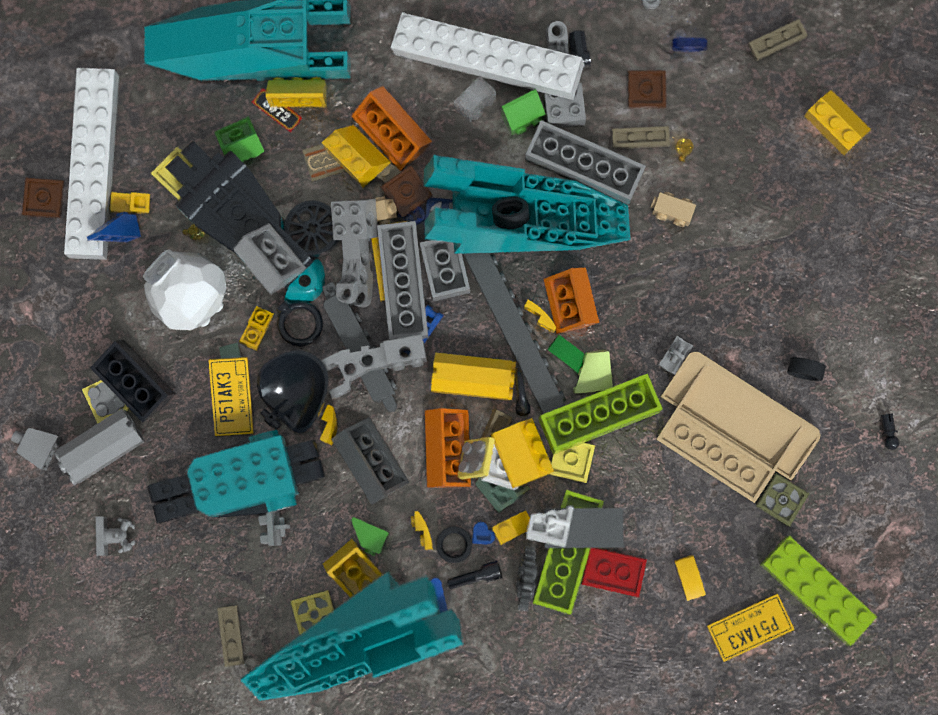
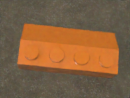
[352,86,432,171]
[425,408,471,488]

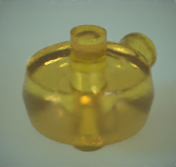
[676,138,693,162]
[182,224,205,240]

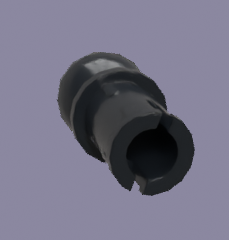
[880,413,900,450]

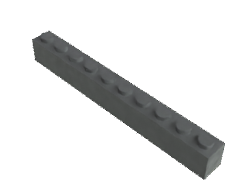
[462,253,567,414]

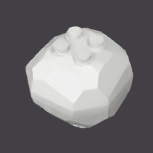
[143,249,226,330]

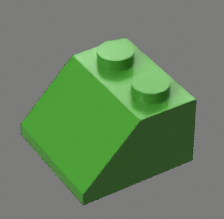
[501,89,545,135]
[215,117,265,162]

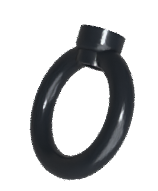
[276,300,323,347]
[515,367,531,416]

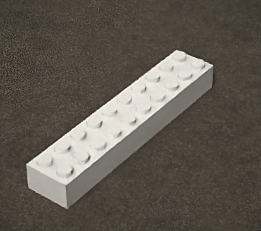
[391,13,584,100]
[64,68,119,260]

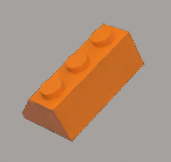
[544,267,599,334]

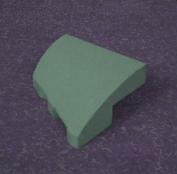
[475,477,530,513]

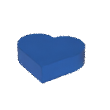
[472,522,495,545]

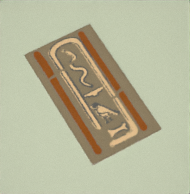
[302,144,346,182]

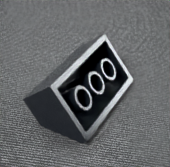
[90,340,176,423]

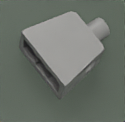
[11,428,62,471]

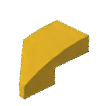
[320,405,338,446]

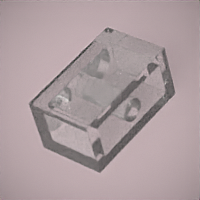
[454,76,496,122]

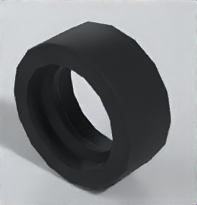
[492,197,529,230]
[787,357,826,381]
[436,526,473,563]

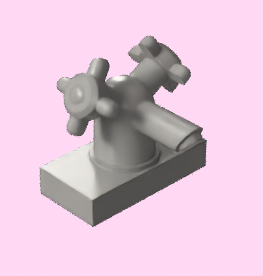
[96,516,135,556]

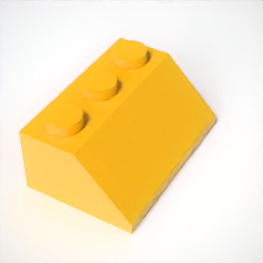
[266,77,326,107]
[804,90,871,155]
[321,125,391,188]
[491,418,554,489]

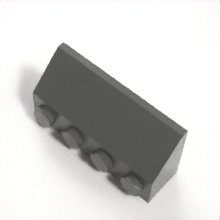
[331,418,409,505]

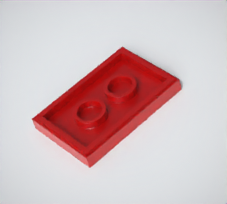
[582,548,647,598]

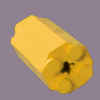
[431,353,516,400]

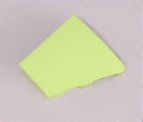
[573,350,613,393]

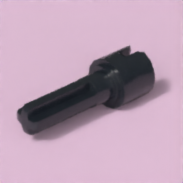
[447,560,503,590]

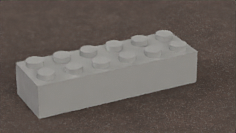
[525,120,646,205]
[377,221,429,340]

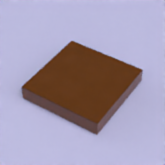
[628,70,666,109]
[380,165,433,218]
[22,178,65,218]

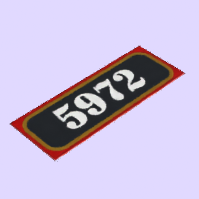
[252,88,302,132]

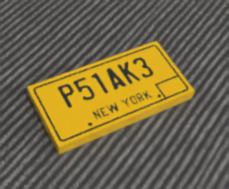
[208,357,254,436]
[707,594,795,662]

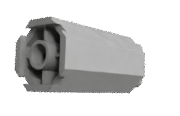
[54,408,145,485]

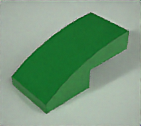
[547,335,585,374]

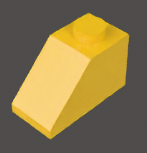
[492,510,530,545]

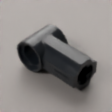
[569,30,591,68]

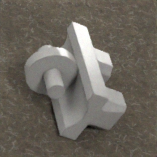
[659,336,693,375]
[258,511,291,546]

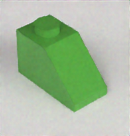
[351,517,389,556]

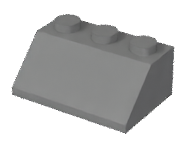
[234,224,306,294]

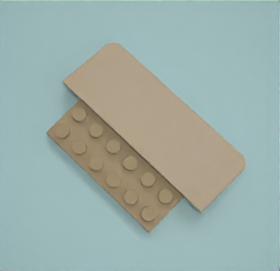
[656,352,820,503]

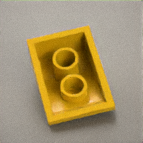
[323,539,384,598]

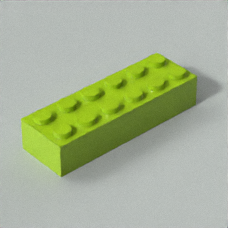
[538,374,662,455]
[533,490,604,615]
[760,536,877,646]

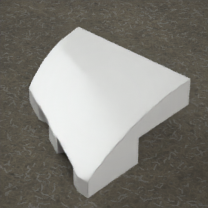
[527,506,574,547]

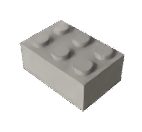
[420,240,470,302]

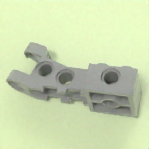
[543,21,586,128]
[331,199,378,308]
[321,335,427,399]

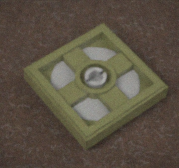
[756,473,809,527]

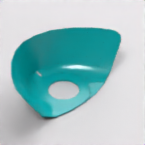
[284,259,325,303]

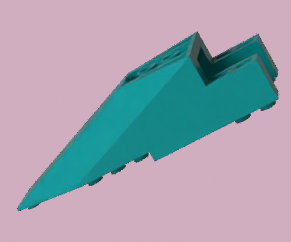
[144,0,351,81]
[424,155,630,254]
[241,572,463,701]

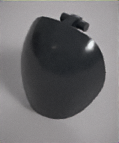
[257,350,328,433]

